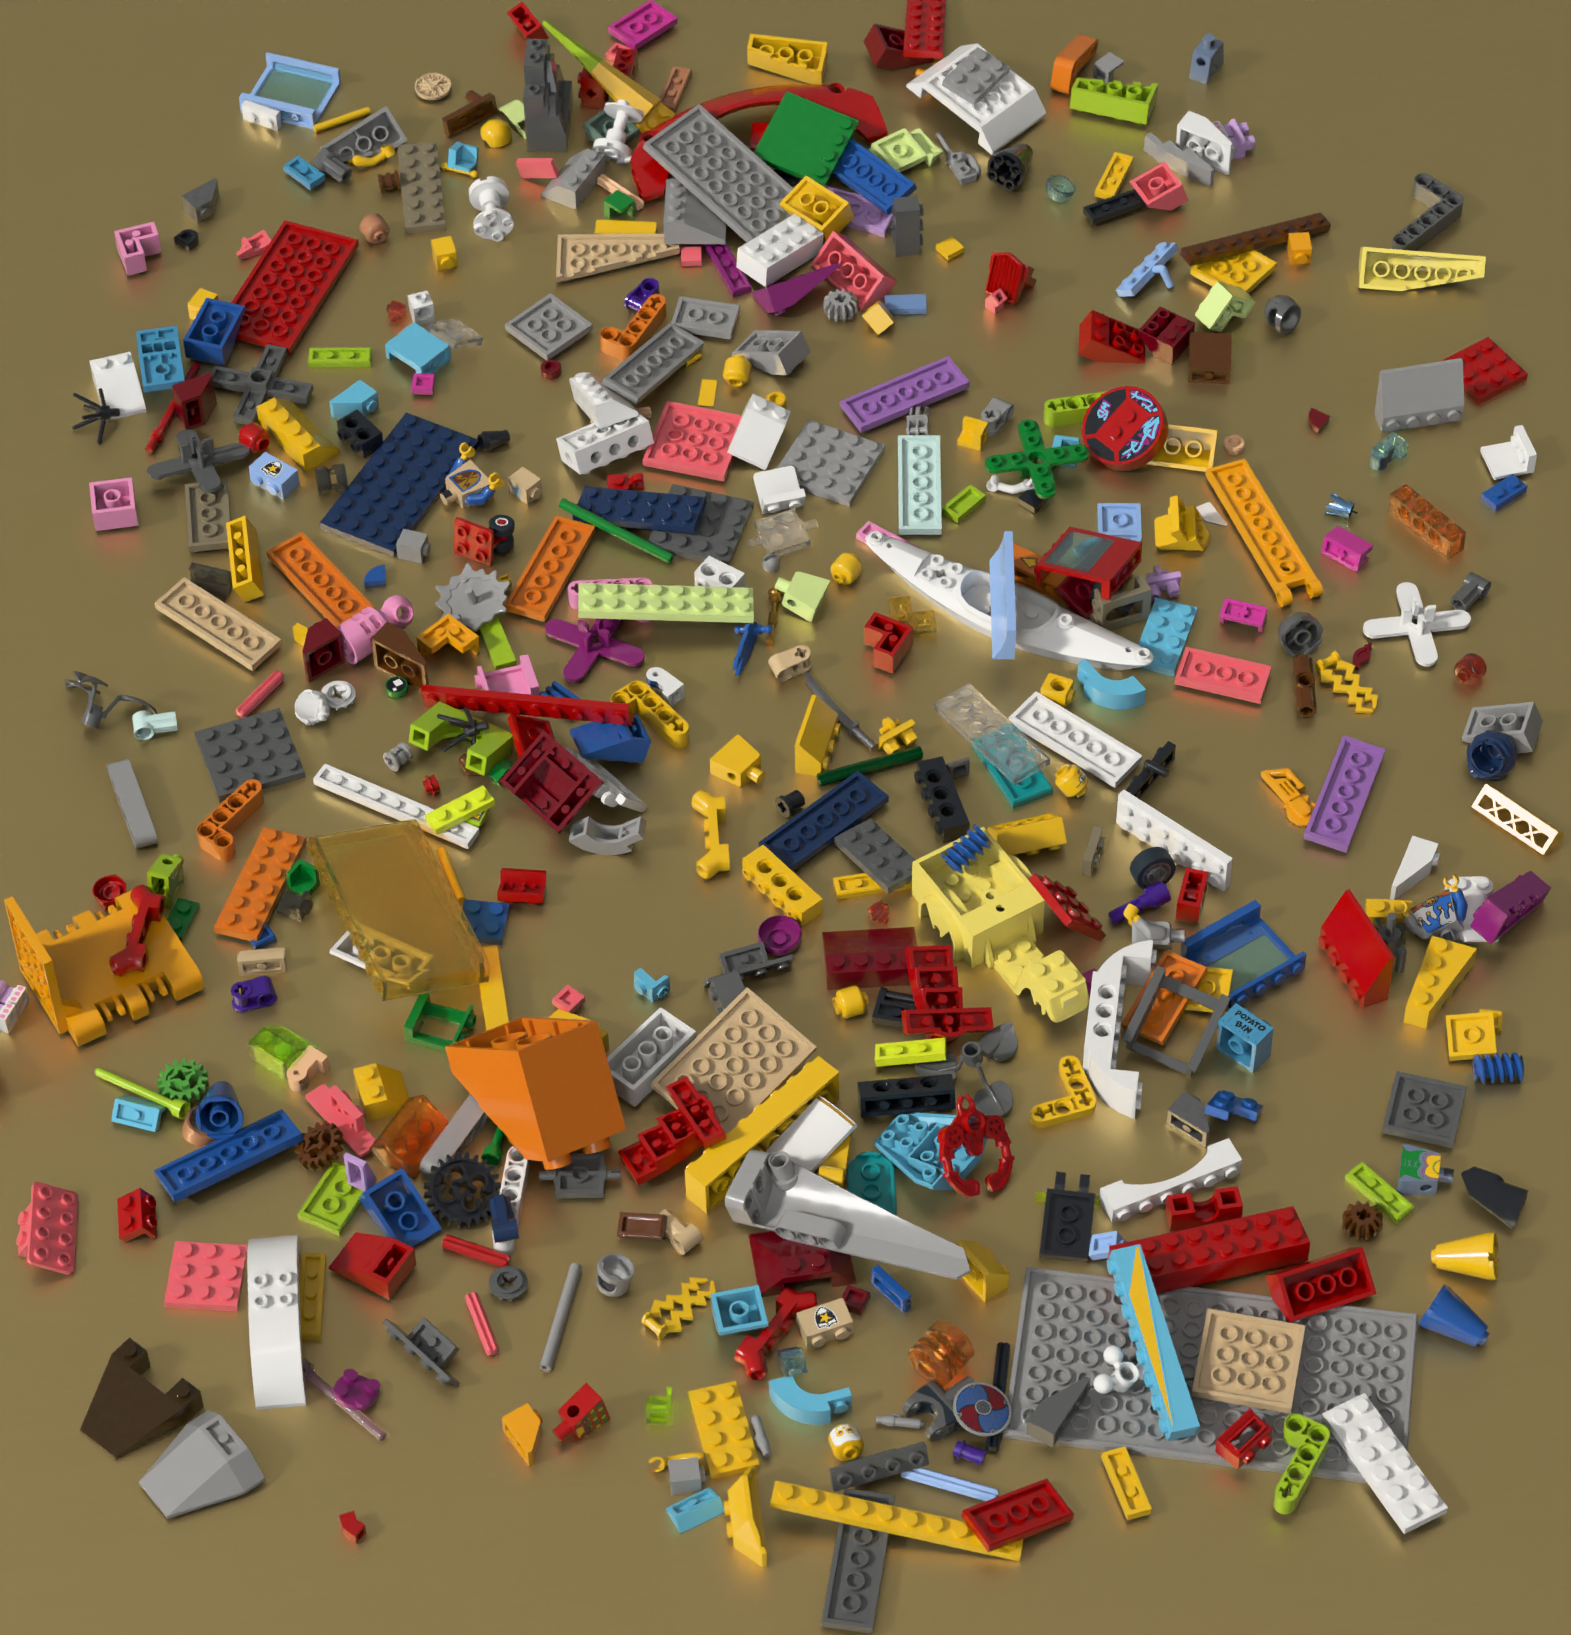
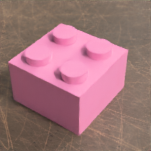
[89,477,138,531]

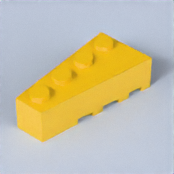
[1404,936,1477,1029]

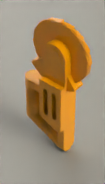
[1261,768,1316,827]

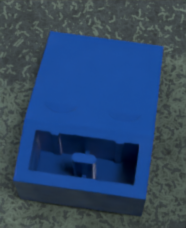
[570,715,651,763]

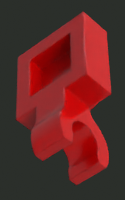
[607,473,644,490]

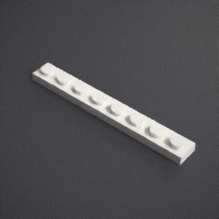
[313,764,480,849]

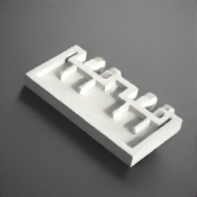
[566,747,648,813]

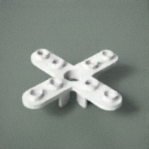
[1363,582,1471,667]

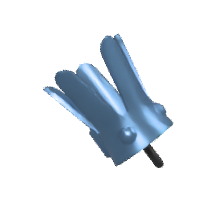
[1325,493,1358,519]

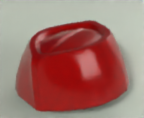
[92,874,127,912]

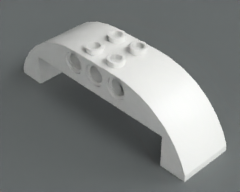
[247,1235,306,1410]

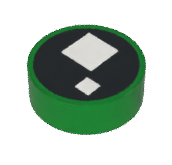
[385,676,408,698]

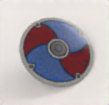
[953,1382,1012,1437]

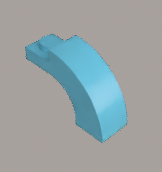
[1077,659,1146,710]
[769,1375,852,1425]

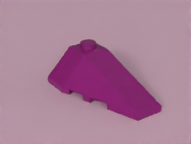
[752,263,840,315]

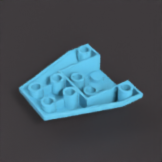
[873,1113,987,1191]

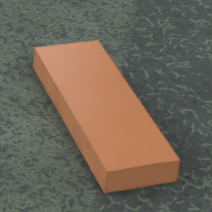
[660,66,692,113]

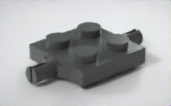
[539,1153,621,1199]

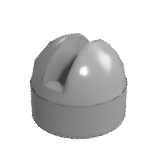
[762,553,780,573]

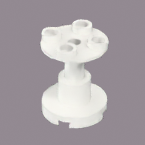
[592,100,644,164]
[469,176,514,242]

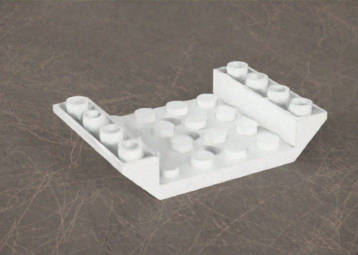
[906,44,1046,155]

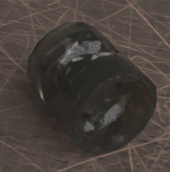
[314,463,348,495]

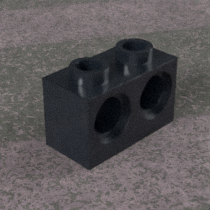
[337,410,383,459]

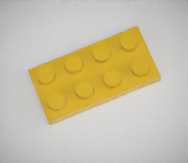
[688,1381,760,1480]

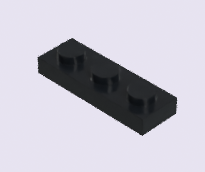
[1083,189,1146,225]

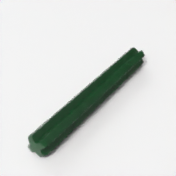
[816,746,923,786]

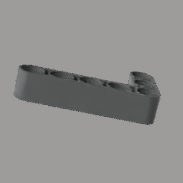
[1392,173,1464,251]

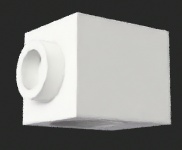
[408,291,435,326]

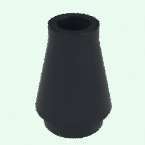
[477,430,510,452]

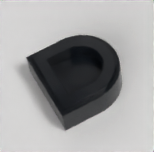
[174,229,199,251]
[1018,489,1043,513]

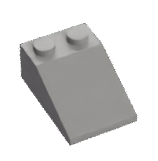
[732,330,810,376]
[1462,702,1543,753]

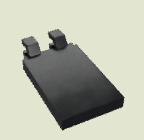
[1039,1171,1095,1263]

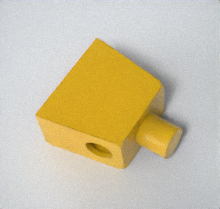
[710,734,766,787]

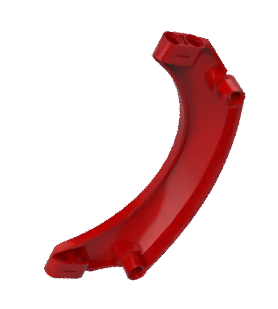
[630,82,888,202]

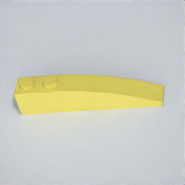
[1359,247,1486,291]

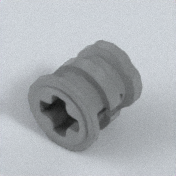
[383,742,413,771]

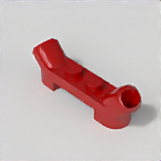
[109,884,165,977]
[734,1287,818,1381]

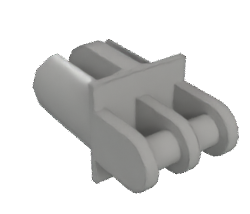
[906,406,930,435]

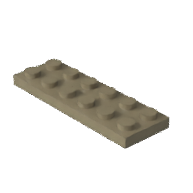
[397,142,446,233]

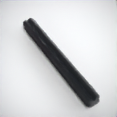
[986,1342,1010,1452]

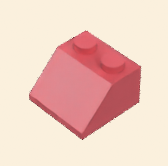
[1130,161,1189,211]

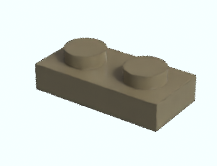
[1082,826,1105,876]

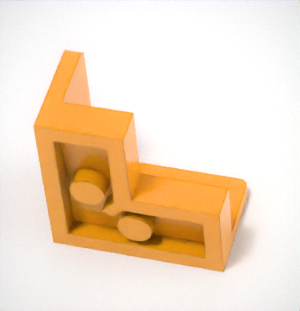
[416,613,480,656]

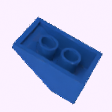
[183,298,245,366]
[359,1168,442,1247]

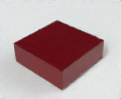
[841,1285,871,1316]

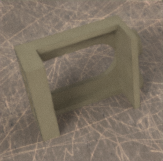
[1091,575,1152,631]

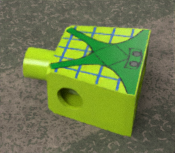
[147,854,184,910]

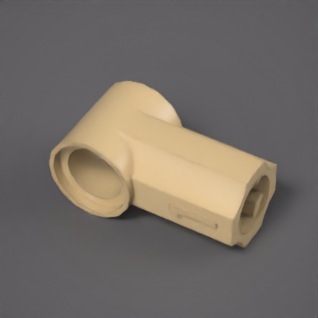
[659,1209,703,1255]

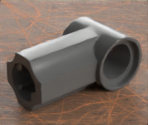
[312,147,353,184]
[1450,572,1491,611]

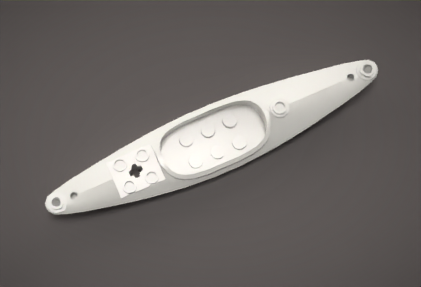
[865,531,1154,671]

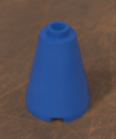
[195,1081,244,1140]
[1418,1284,1490,1347]

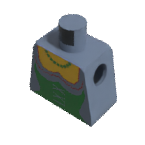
[1397,1144,1454,1195]

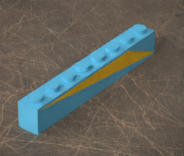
[1107,1244,1200,1441]

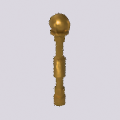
[766,586,784,645]

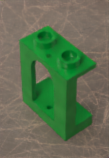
[404,991,477,1052]

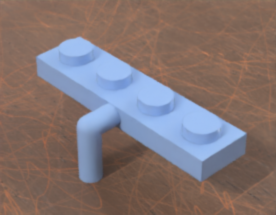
[1116,242,1179,297]

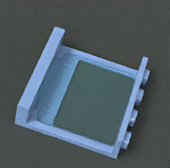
[239,52,341,129]

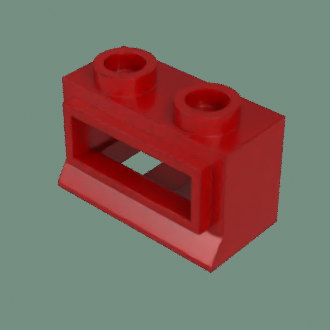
[1215,1408,1273,1470]

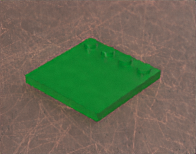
[754,91,859,188]

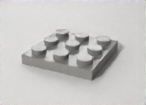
[505,293,593,360]

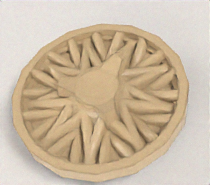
[415,73,451,100]

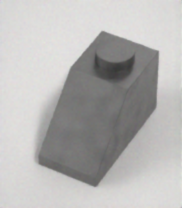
[182,178,219,223]
[1166,1091,1210,1147]

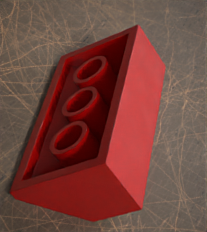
[1265,1247,1377,1322]

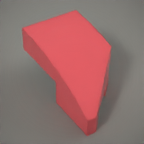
[236,230,271,260]

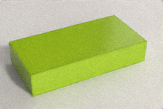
[942,485,986,524]

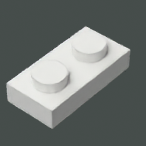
[242,100,282,131]

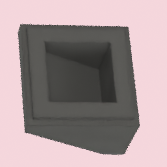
[946,757,970,779]

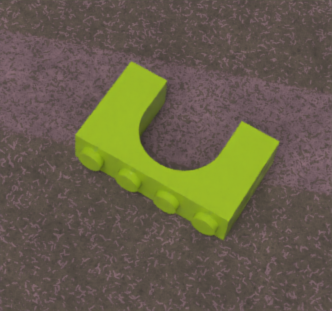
[409,701,514,776]

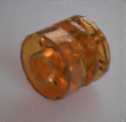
[908,1320,974,1387]

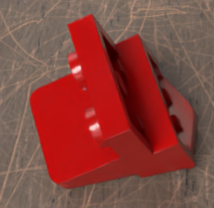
[985,252,1037,305]

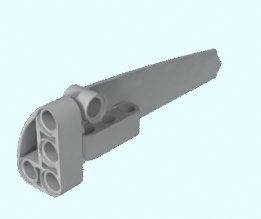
[725,1149,971,1280]

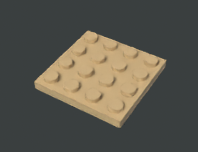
[1192,1308,1306,1414]

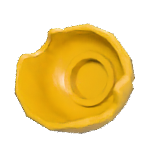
[480,119,512,148]

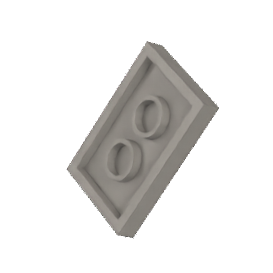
[942,47,1010,105]
[671,296,740,340]

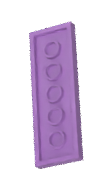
[840,356,970,433]
[1303,735,1386,853]

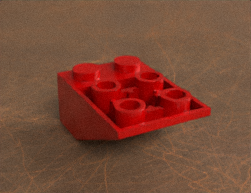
[1078,310,1145,364]
[328,1232,417,1300]

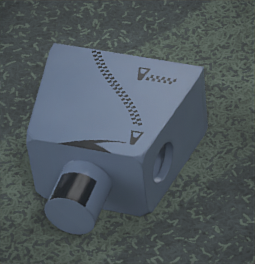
[1189,34,1224,84]

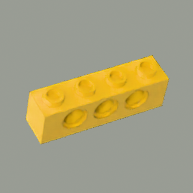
[742,845,823,927]

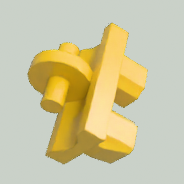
[877,717,918,754]

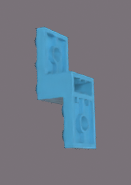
[136,326,185,392]

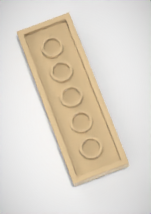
[155,577,282,671]

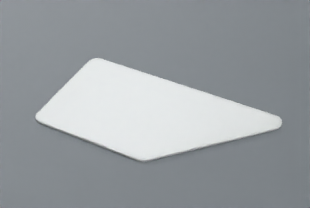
[1196,502,1227,526]

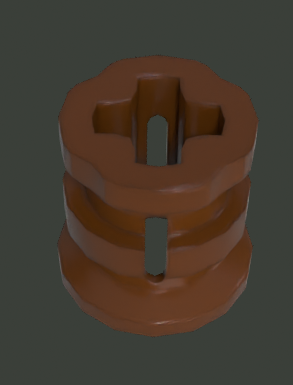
[378,170,401,192]

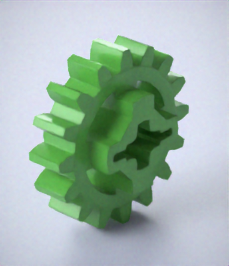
[157,1058,209,1104]

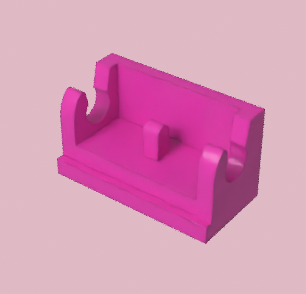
[1321,525,1373,572]
[1219,598,1268,633]

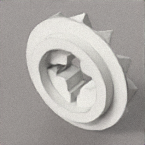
[321,681,356,711]

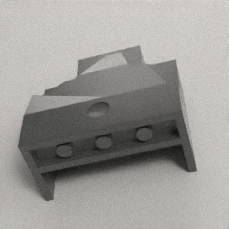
[523,39,573,152]

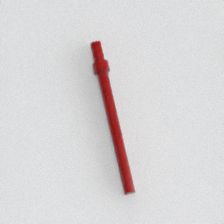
[145,362,200,453]

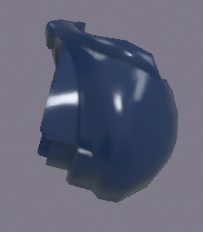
[1467,730,1517,780]

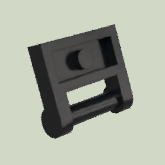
[872,987,916,1028]

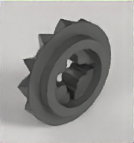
[489,1266,528,1302]

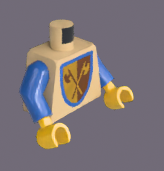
[440,442,504,509]

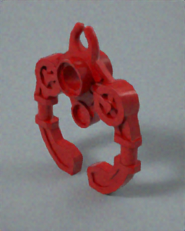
[938,1094,1015,1197]

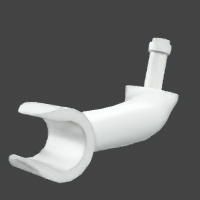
[986,475,1034,494]

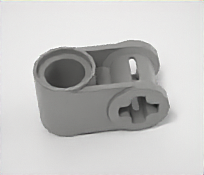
[981,397,1014,436]

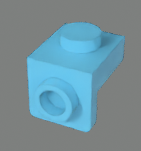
[634,968,670,1003]

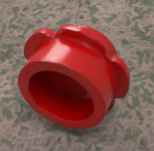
[422,775,441,796]

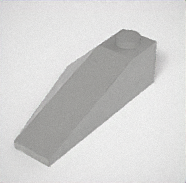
[320,106,408,162]

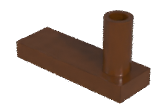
[442,90,498,137]

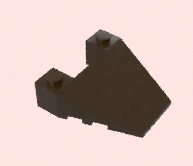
[80,1337,204,1460]

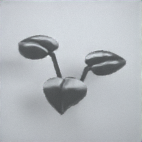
[64,671,157,729]
[915,1022,1018,1116]

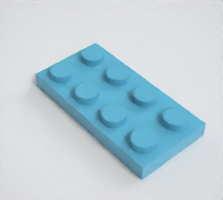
[1138,598,1198,676]

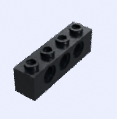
[914,756,970,843]
[857,1074,956,1118]

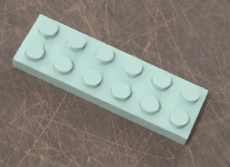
[898,435,942,535]

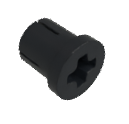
[775,790,805,818]

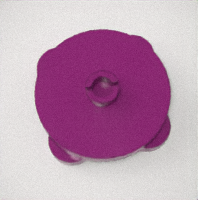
[332,1369,381,1410]

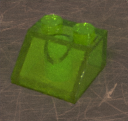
[248,1025,317,1081]

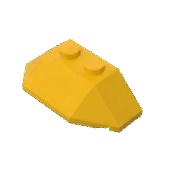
[723,1465,767,1567]

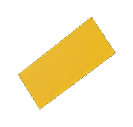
[698,379,718,407]

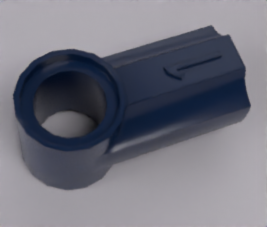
[489,1194,519,1243]

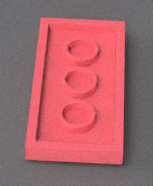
[1175,647,1272,704]

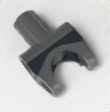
[902,1376,975,1442]

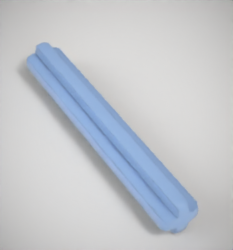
[901,1467,999,1501]

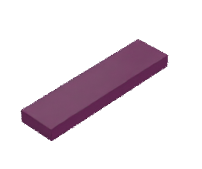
[703,242,752,297]

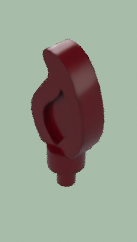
[1352,642,1372,671]

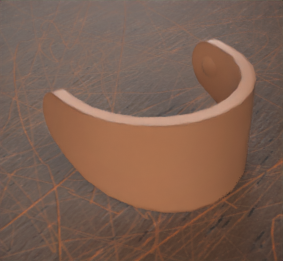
[182,1105,217,1146]

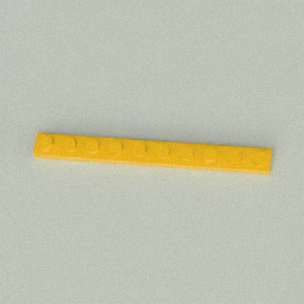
[770,1480,1023,1561]

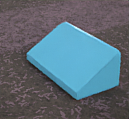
[666,1487,724,1533]

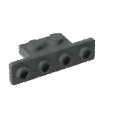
[703,941,794,988]
[383,1317,460,1387]
[829,1442,929,1492]

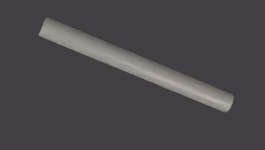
[539,1263,582,1372]

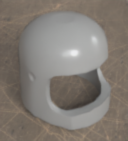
[596,1253,635,1297]

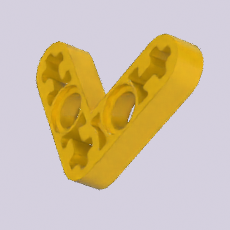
[1030,1055,1097,1128]

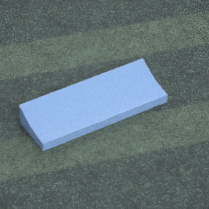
[989,531,1016,659]

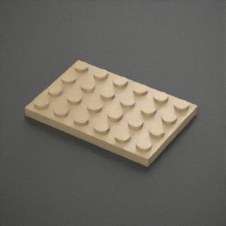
[650,987,817,1133]

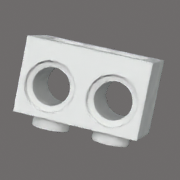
[694,556,745,588]

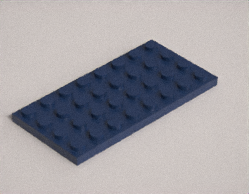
[320,412,479,557]

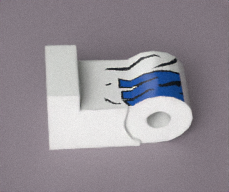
[646,667,685,708]

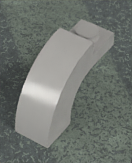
[569,816,647,855]

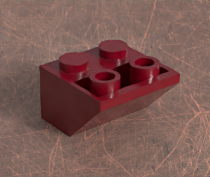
[1138,307,1195,365]
[172,372,217,430]

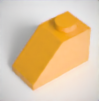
[502,1403,543,1466]

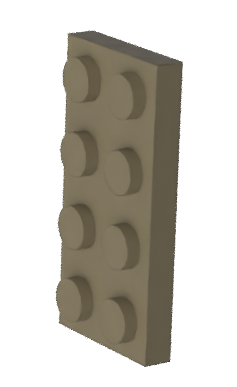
[185,480,231,552]

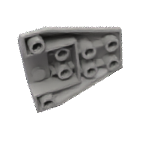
[139,1410,265,1519]

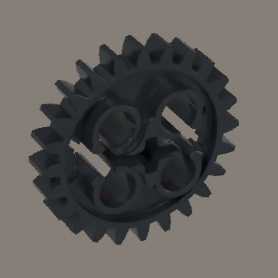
[424,1152,502,1229]

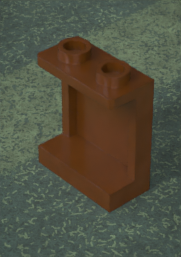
[1188,332,1232,384]

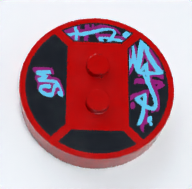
[1082,386,1168,471]

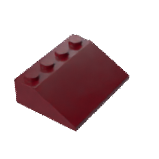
[822,927,917,990]

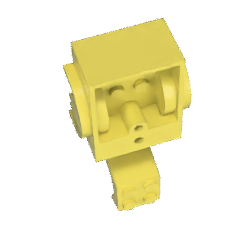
[912,827,1090,1023]

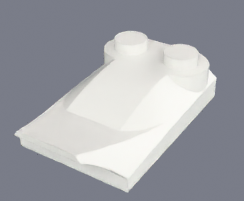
[1444,876,1499,943]

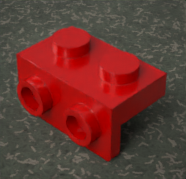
[497,868,546,905]
[117,1188,158,1242]

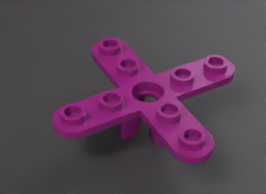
[545,619,645,682]

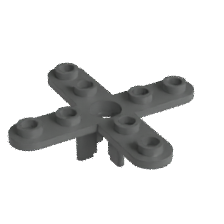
[147,430,250,493]

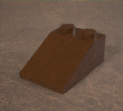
[371,622,429,691]

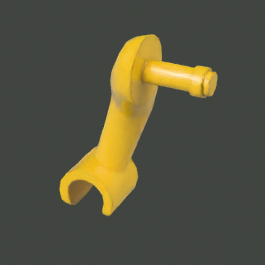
[349,144,395,167]
[648,1452,708,1472]

